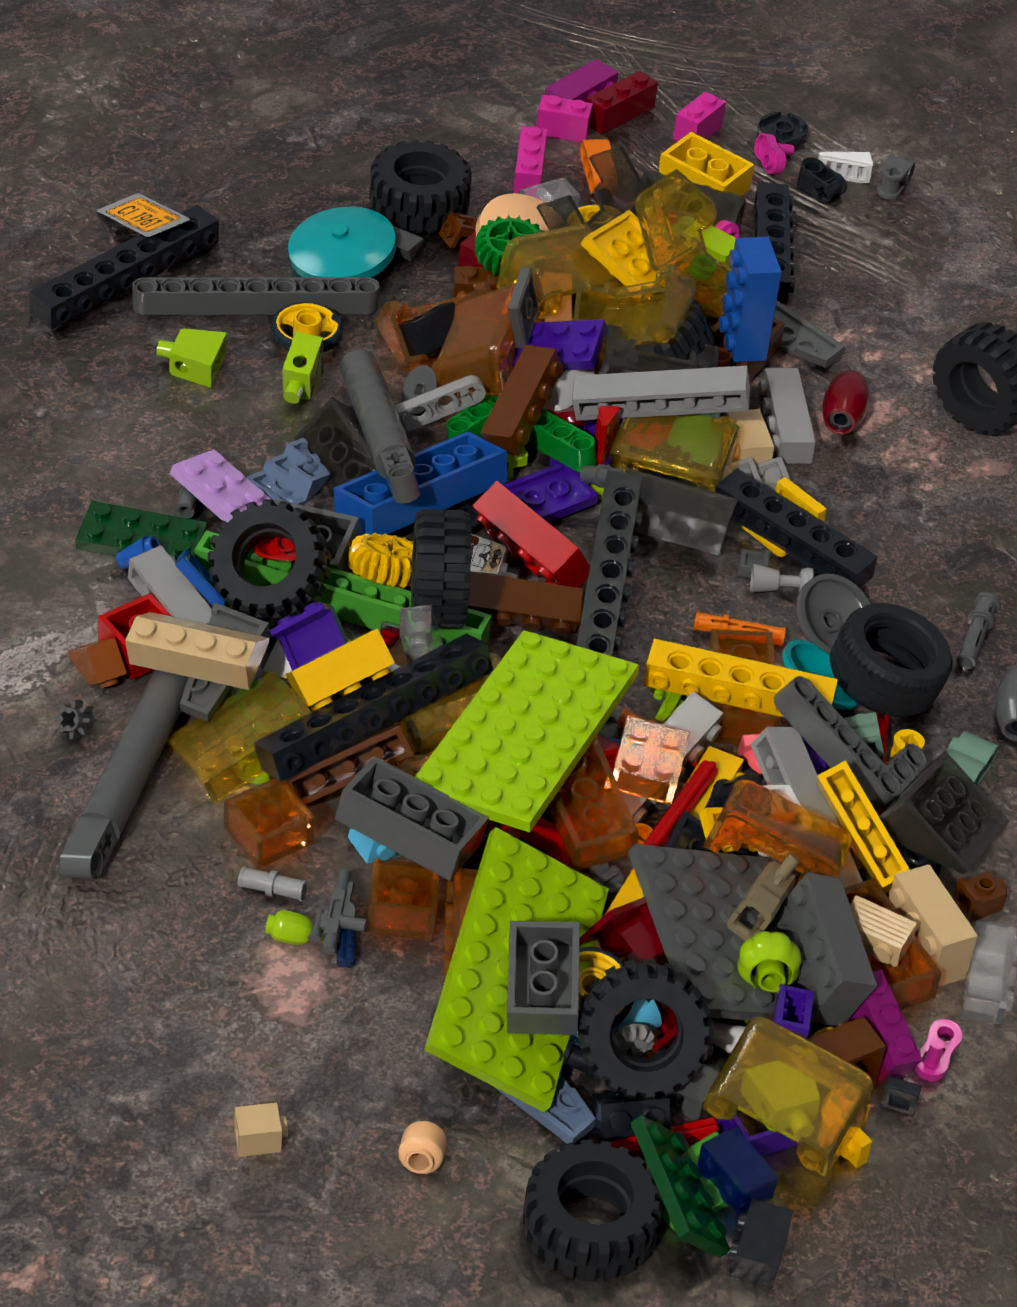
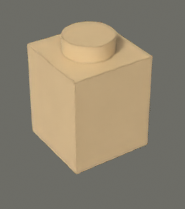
[234,1102,288,1157]

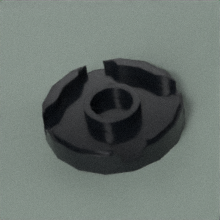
[757,112,808,148]

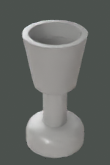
[750,564,813,593]

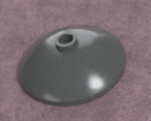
[796,574,871,654]

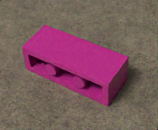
[513,126,547,199]

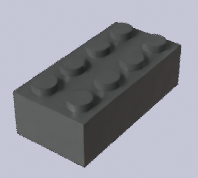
[334,756,489,881]
[774,872,877,1026]

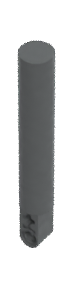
[340,349,420,503]
[60,669,189,880]

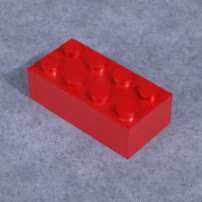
[472,481,590,588]

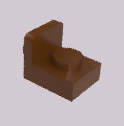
[439,212,478,248]

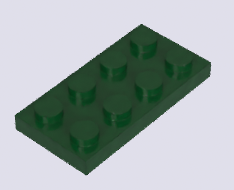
[75,501,207,560]
[630,1115,730,1258]

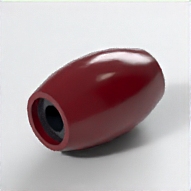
[822,370,870,435]

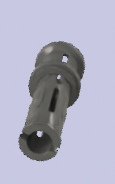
[956,592,1001,669]

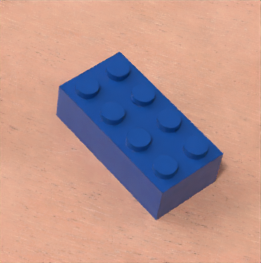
[719,237,782,362]

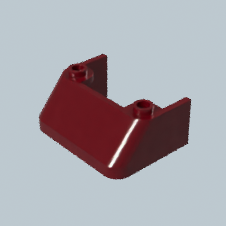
[579,897,712,1052]

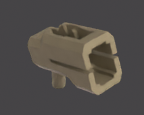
[727,853,801,941]

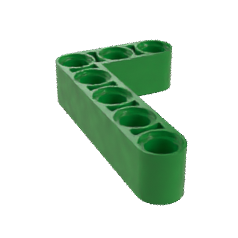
[446,388,597,472]

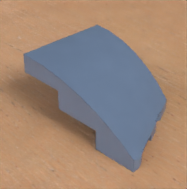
[246,438,330,505]

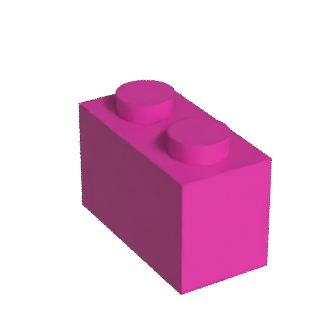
[673,92,726,141]
[536,95,593,142]

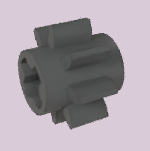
[55,700,97,739]
[587,862,625,904]

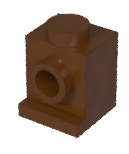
[953,871,1007,923]

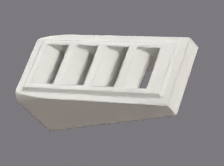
[818,152,873,183]

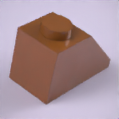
[68,638,127,688]

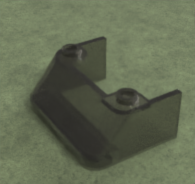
[536,145,656,265]

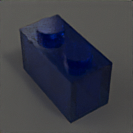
[697,1126,778,1215]

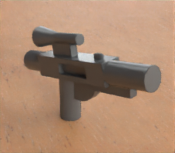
[308,869,370,955]

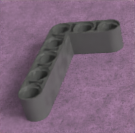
[774,676,927,812]

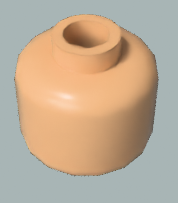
[398,1121,447,1174]

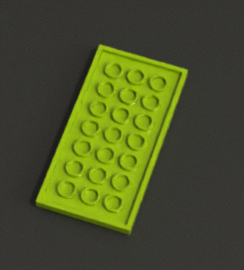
[414,630,639,833]
[424,827,609,1112]

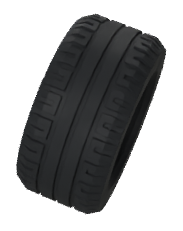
[829,603,953,717]

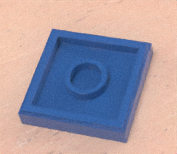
[175,549,226,605]

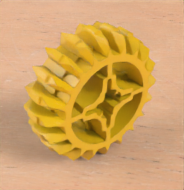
[348,533,413,588]

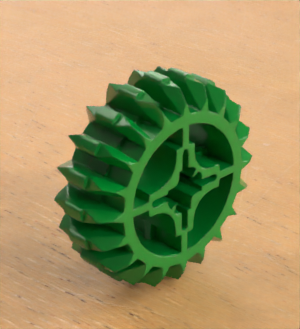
[475,214,549,280]

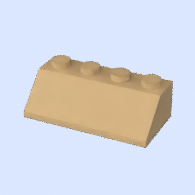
[125,612,269,690]

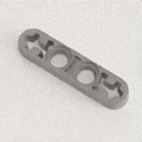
[395,375,486,433]

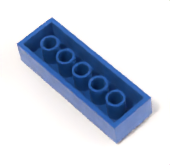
[334,431,507,535]

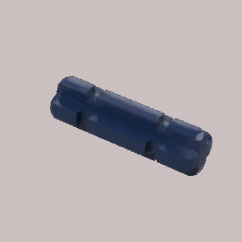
[337,928,356,968]

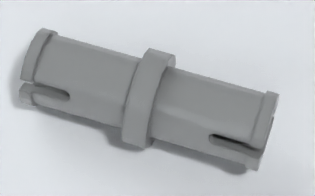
[238,866,308,901]

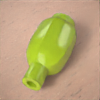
[264,910,325,946]

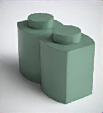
[934,731,999,798]

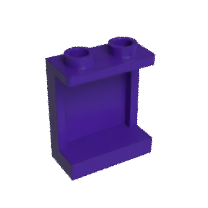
[270,602,349,671]

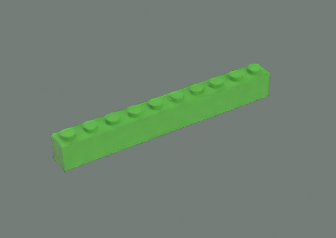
[194,530,492,645]

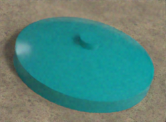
[288,206,397,278]

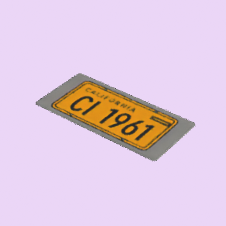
[97,193,190,237]

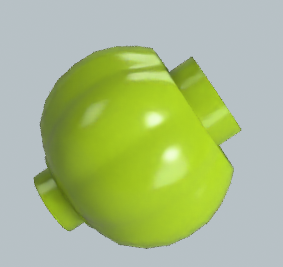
[737,931,802,993]

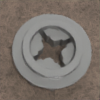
[612,1024,654,1058]

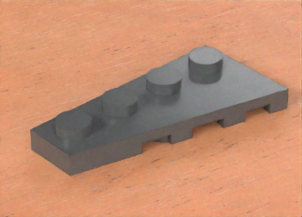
[774,301,845,368]
[180,602,270,722]

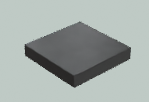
[507,267,540,348]

